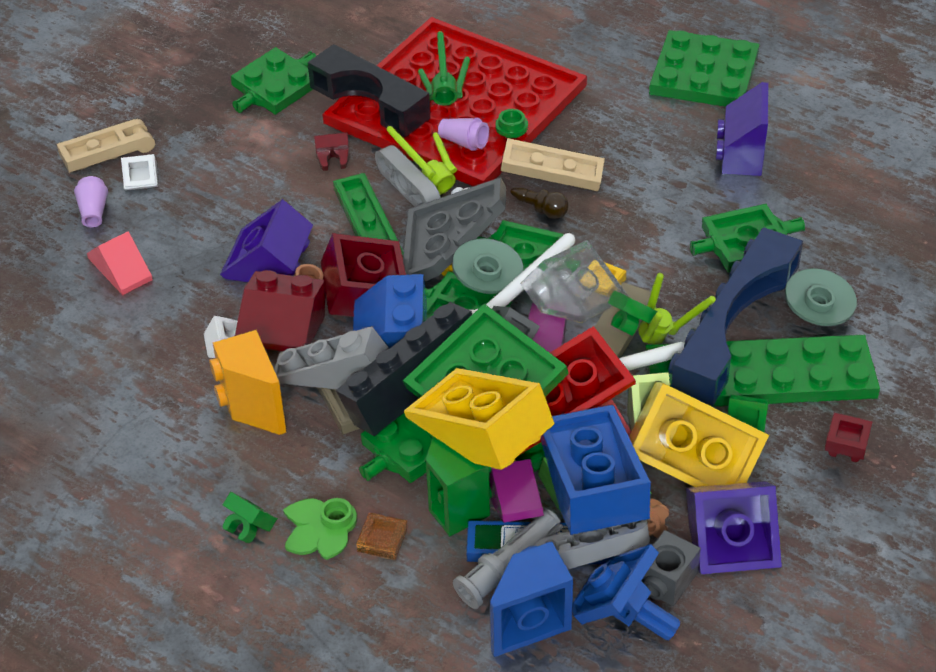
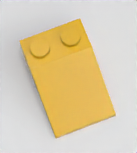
[404,368,555,470]
[629,382,769,487]

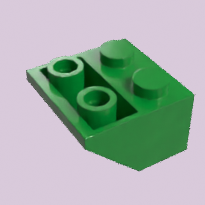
[426,436,492,537]

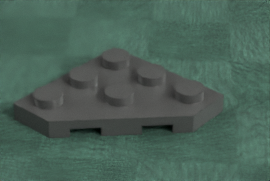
[403,177,506,282]

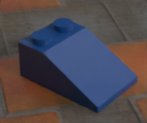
[540,405,651,535]

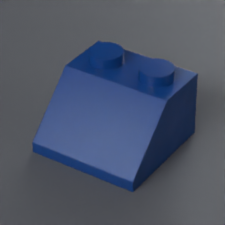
[353,274,427,349]
[490,541,573,657]

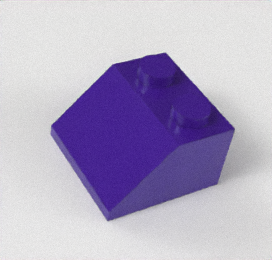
[716,82,769,176]
[220,199,313,282]
[686,481,782,574]

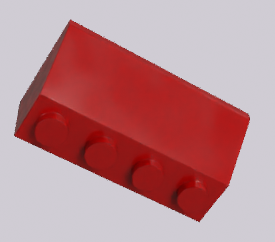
[517,326,636,457]

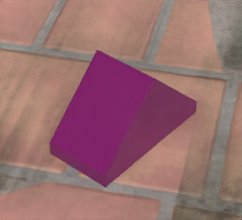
[490,459,544,522]

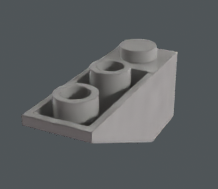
[274,326,389,389]

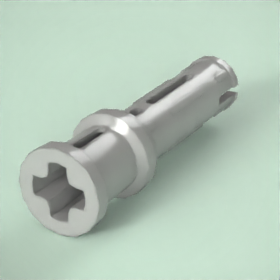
[453,509,563,609]

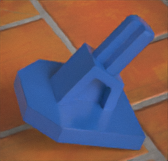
[572,544,680,640]

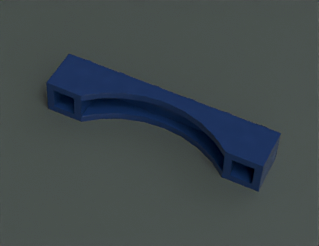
[668,227,803,407]

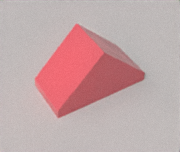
[87,231,153,295]

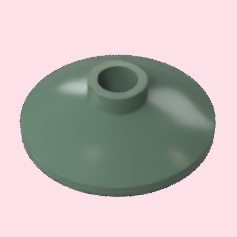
[452,238,523,294]
[785,268,857,326]

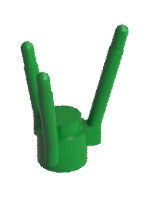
[418,31,470,106]

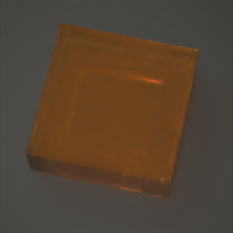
[356,512,408,560]

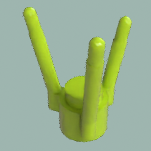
[387,126,457,195]
[638,273,716,345]

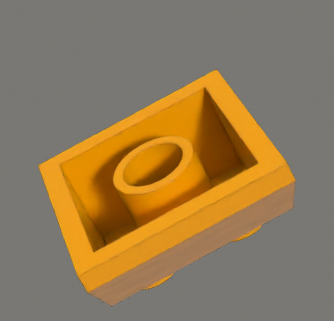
[209,330,287,435]

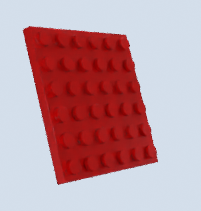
[322,17,587,187]

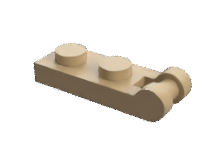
[57,119,155,173]

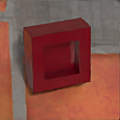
[314,133,349,171]
[824,413,873,462]

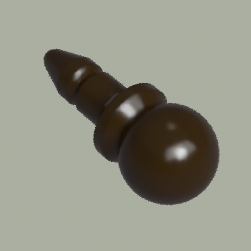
[510,188,569,219]

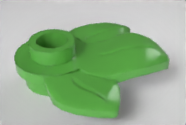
[283,498,357,559]

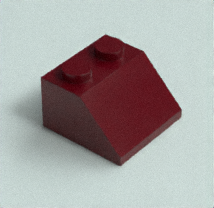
[321,233,406,317]
[235,270,325,351]

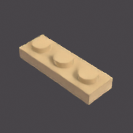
[501,138,605,191]

